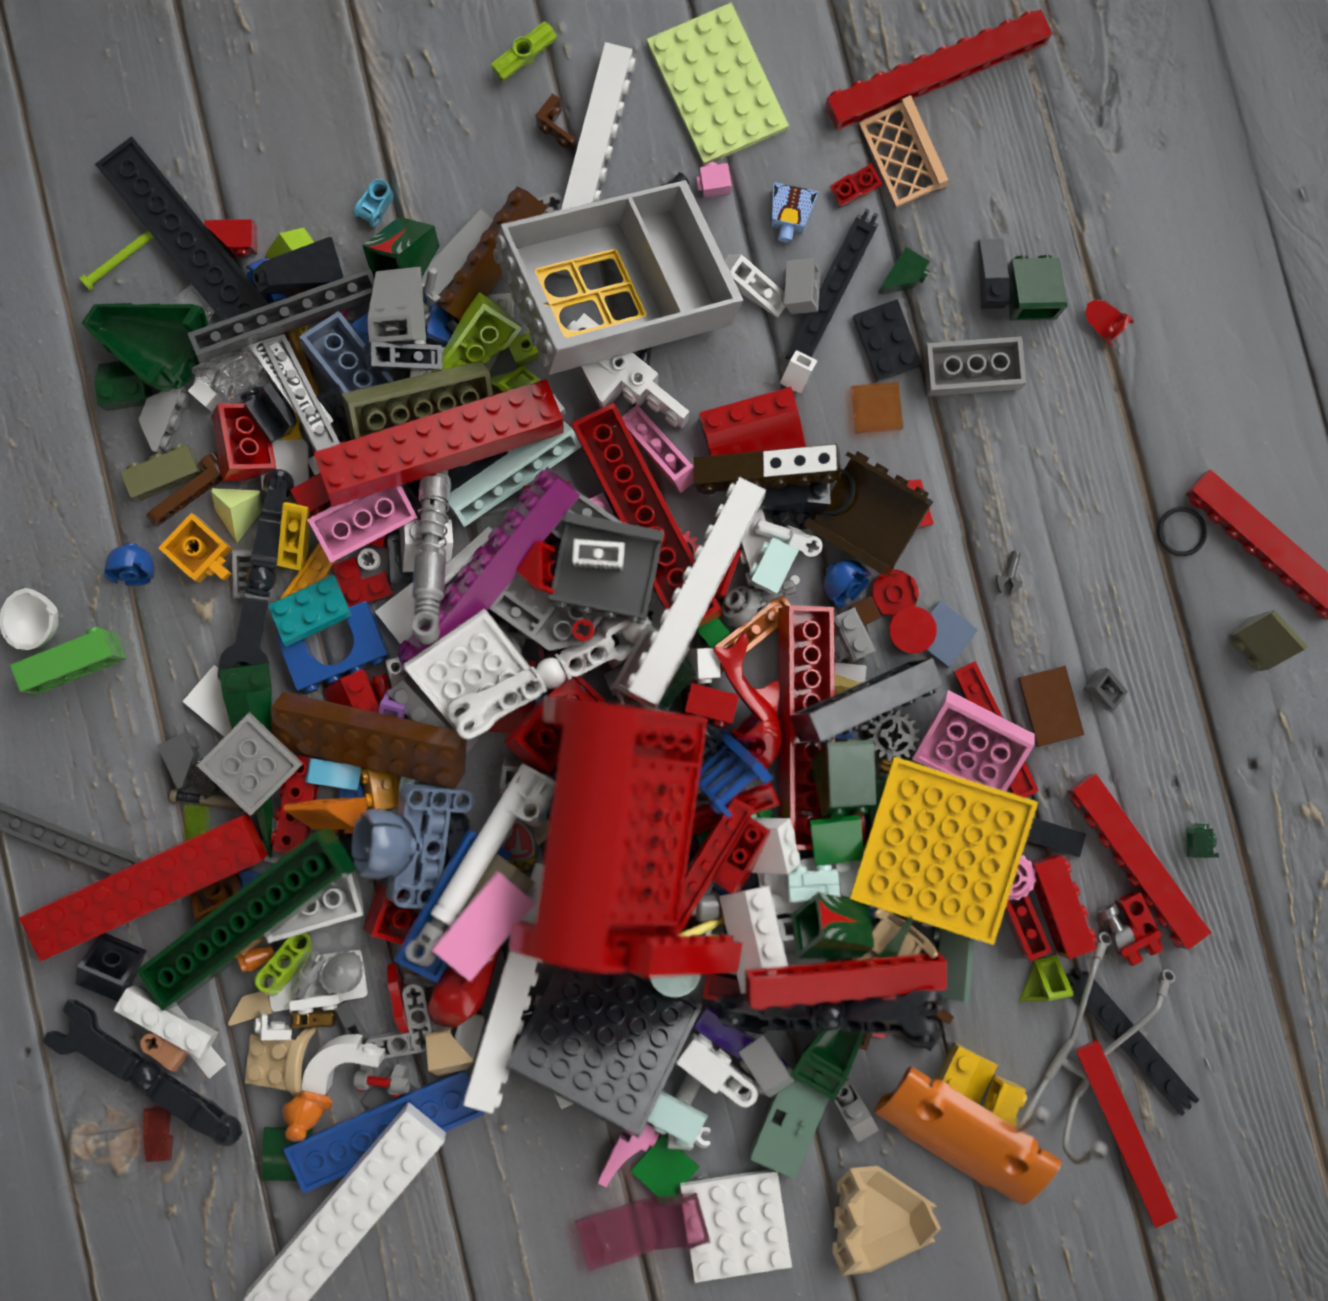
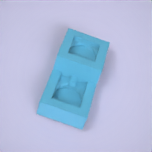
[305,758,361,790]

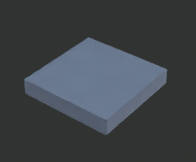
[926,601,978,668]

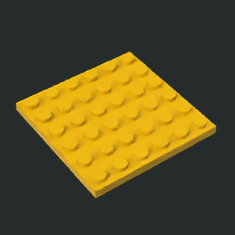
[850,757,1038,945]

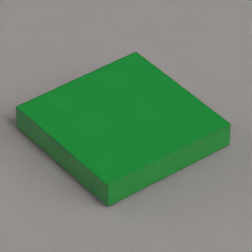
[810,815,864,866]
[631,1134,699,1205]

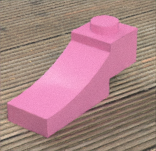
[598,1121,659,1188]

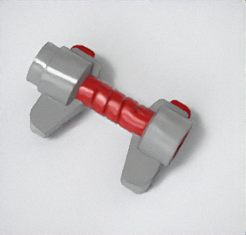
[354,1064,410,1097]

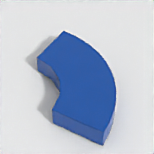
[423,299,450,345]

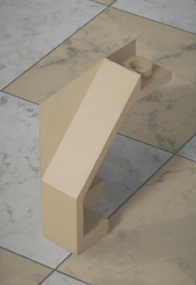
[832,1166,941,1275]

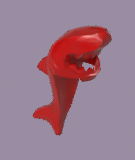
[713,632,782,770]
[428,942,504,1027]

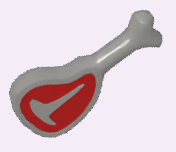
[501,818,536,861]

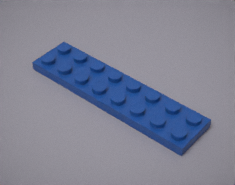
[283,1070,485,1194]

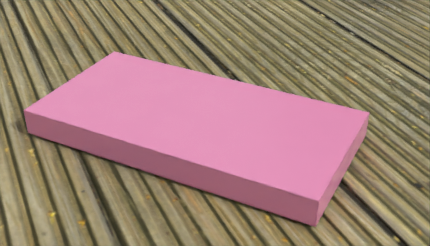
[432,871,536,981]

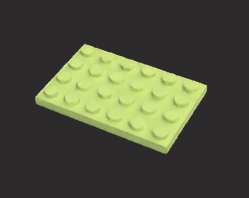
[647,3,789,165]

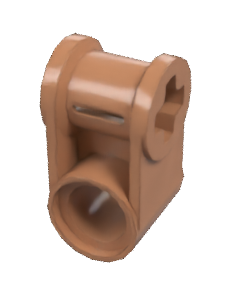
[141,1031,189,1072]

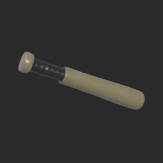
[169,788,256,813]

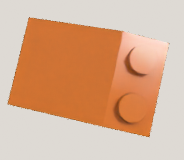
[284,797,367,833]

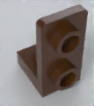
[536,93,576,151]

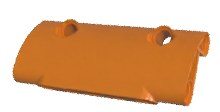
[874,1066,1061,1206]

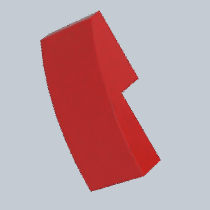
[829,164,883,207]

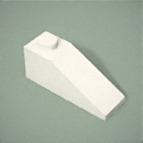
[725,254,786,317]

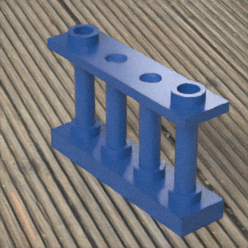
[698,729,773,818]

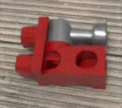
[1098,890,1163,966]

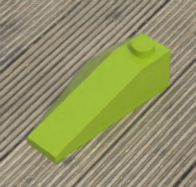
[431,292,522,373]

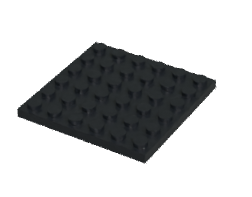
[505,965,703,1139]

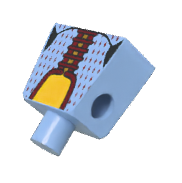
[771,182,818,243]

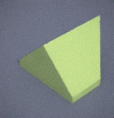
[211,488,262,543]

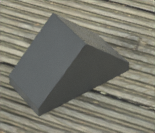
[1083,668,1128,710]

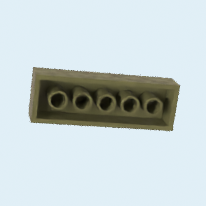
[342,361,493,440]

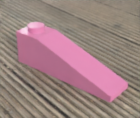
[622,405,694,493]

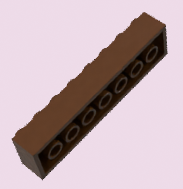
[271,692,467,789]

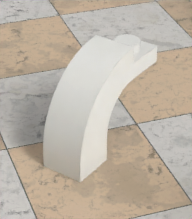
[301,1034,385,1095]

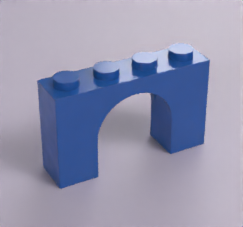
[276,601,390,694]

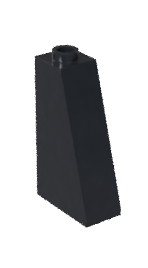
[253,237,344,294]

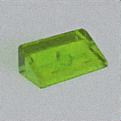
[185,805,210,840]

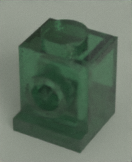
[1186,823,1219,858]

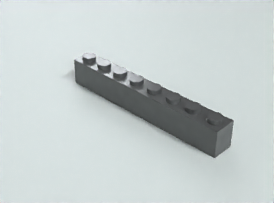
[188,269,375,363]

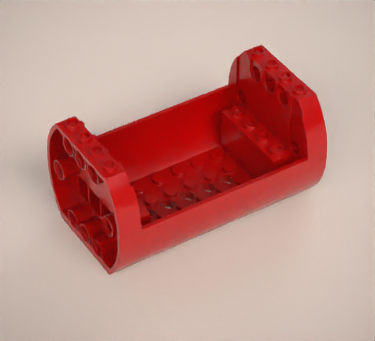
[509,696,707,972]

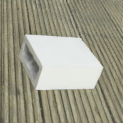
[752,818,800,874]

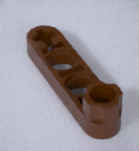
[146,452,222,526]

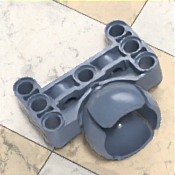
[352,784,474,908]

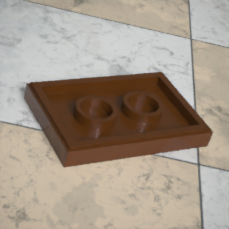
[1018,666,1085,747]

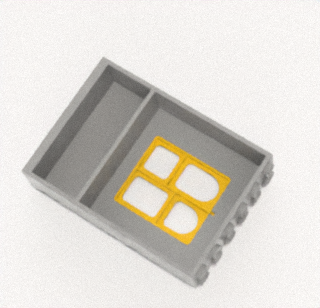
[493,180,743,375]

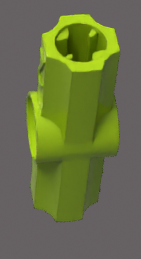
[490,21,557,82]

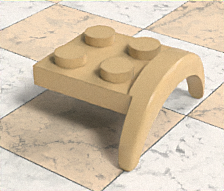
[852,909,938,960]
[245,1027,316,1097]

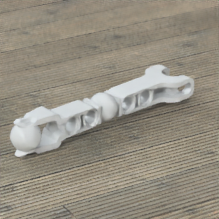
[447,615,652,739]

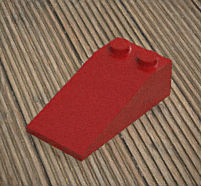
[503,675,605,774]

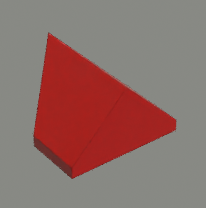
[516,541,555,595]

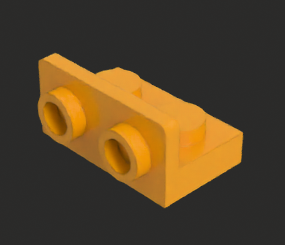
[359,767,399,810]

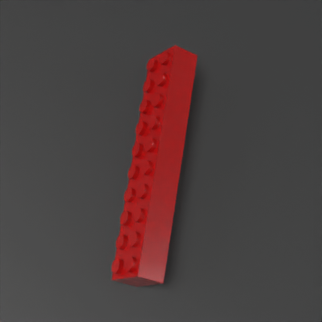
[314,379,564,507]
[571,402,722,627]
[778,605,835,850]
[19,812,268,962]

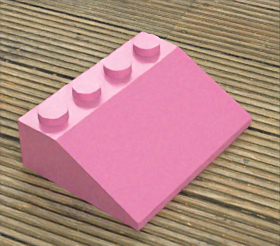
[912,690,1035,792]

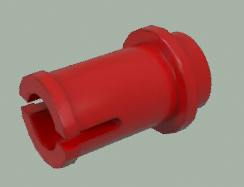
[371,673,393,702]

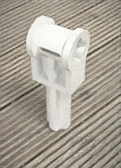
[754,520,823,557]

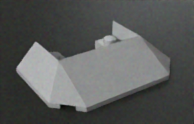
[489,490,622,651]

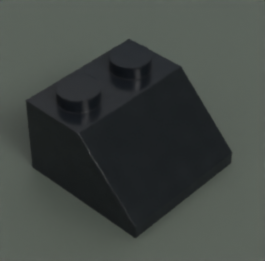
[76,933,146,1002]

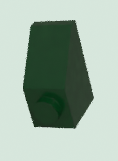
[878,247,930,295]

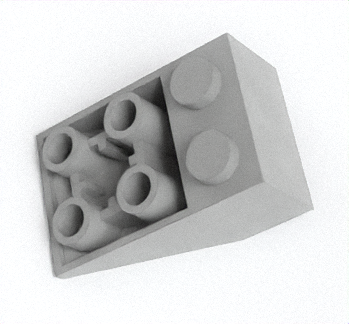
[367,267,426,343]

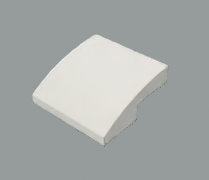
[261,439,311,490]

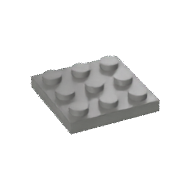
[197,713,303,816]

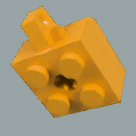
[158,513,233,584]

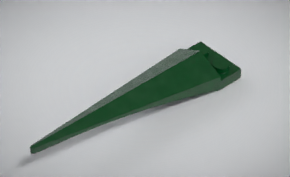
[219,663,272,859]
[791,916,913,1100]

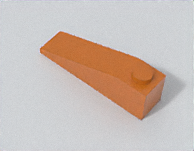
[714,597,792,674]

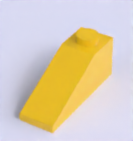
[277,502,310,571]

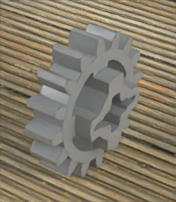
[867,710,920,761]

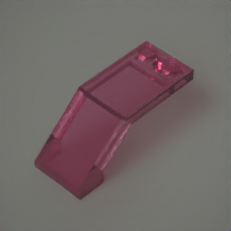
[575,1192,711,1271]

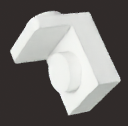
[254,1011,291,1040]

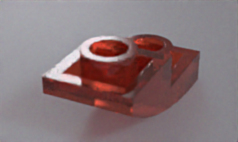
[143,1108,173,1162]

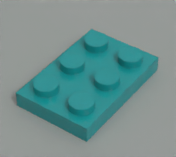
[268,574,352,647]

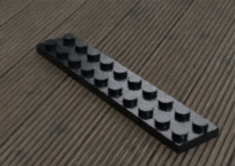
[95,136,269,321]

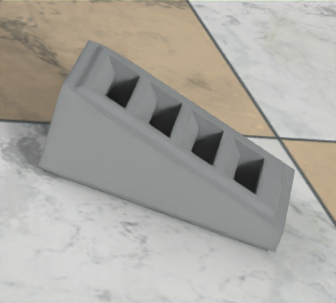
[232,549,253,599]

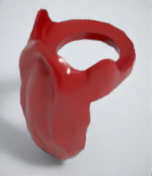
[1085,300,1134,346]

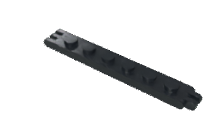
[785,208,879,360]
[1066,967,1199,1116]

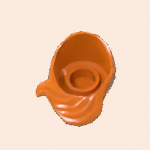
[282,1091,333,1142]

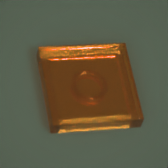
[851,382,903,434]

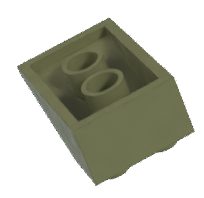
[1229,610,1308,671]

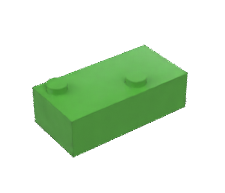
[10,627,127,695]

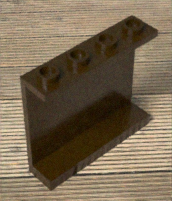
[804,451,934,576]

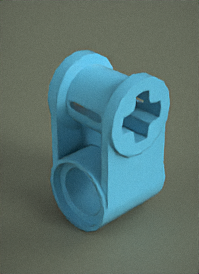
[353,179,393,228]

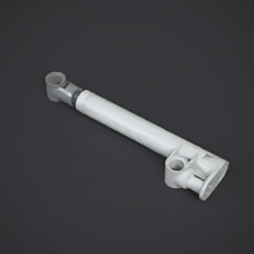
[406,764,556,966]

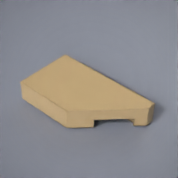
[228,991,274,1026]

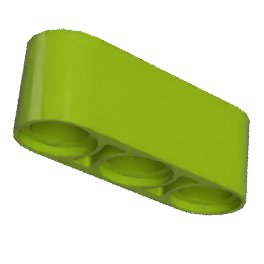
[255,932,316,996]

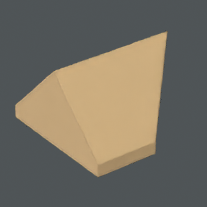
[426,1029,475,1078]

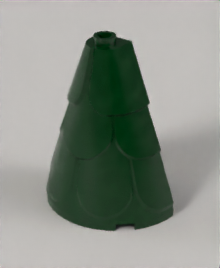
[81,303,208,392]

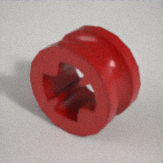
[572,619,595,642]

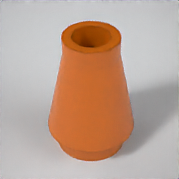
[238,945,274,973]

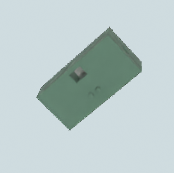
[748,1063,829,1179]

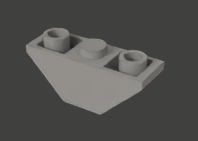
[139,387,189,454]

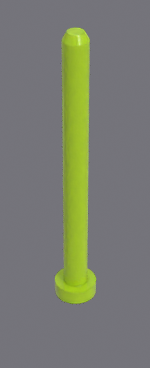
[79,230,154,291]

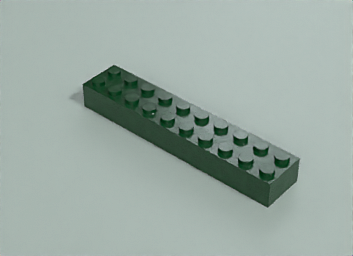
[136,828,357,1011]

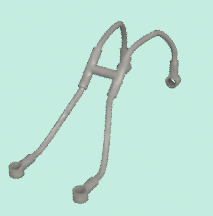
[1019,932,1175,1165]

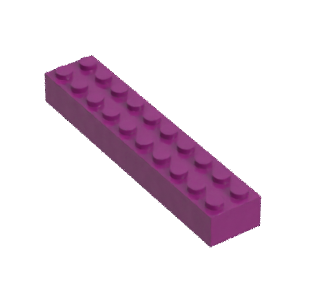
[397,466,580,673]

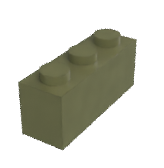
[120,444,202,502]

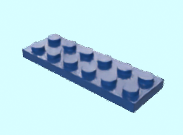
[393,829,511,983]

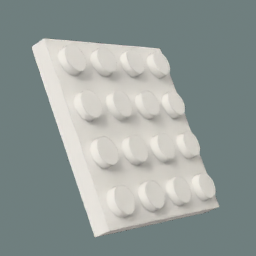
[404,609,533,730]
[680,1169,792,1283]

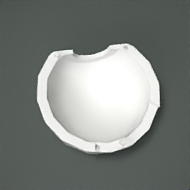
[0,588,59,650]

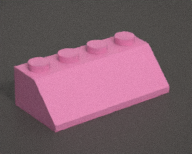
[307,485,418,563]

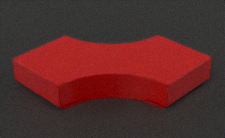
[387,963,409,1033]

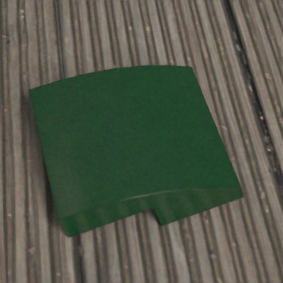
[262,1127,314,1181]

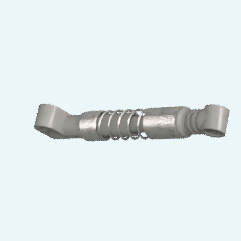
[412,463,470,644]

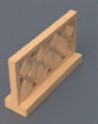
[859,96,948,208]

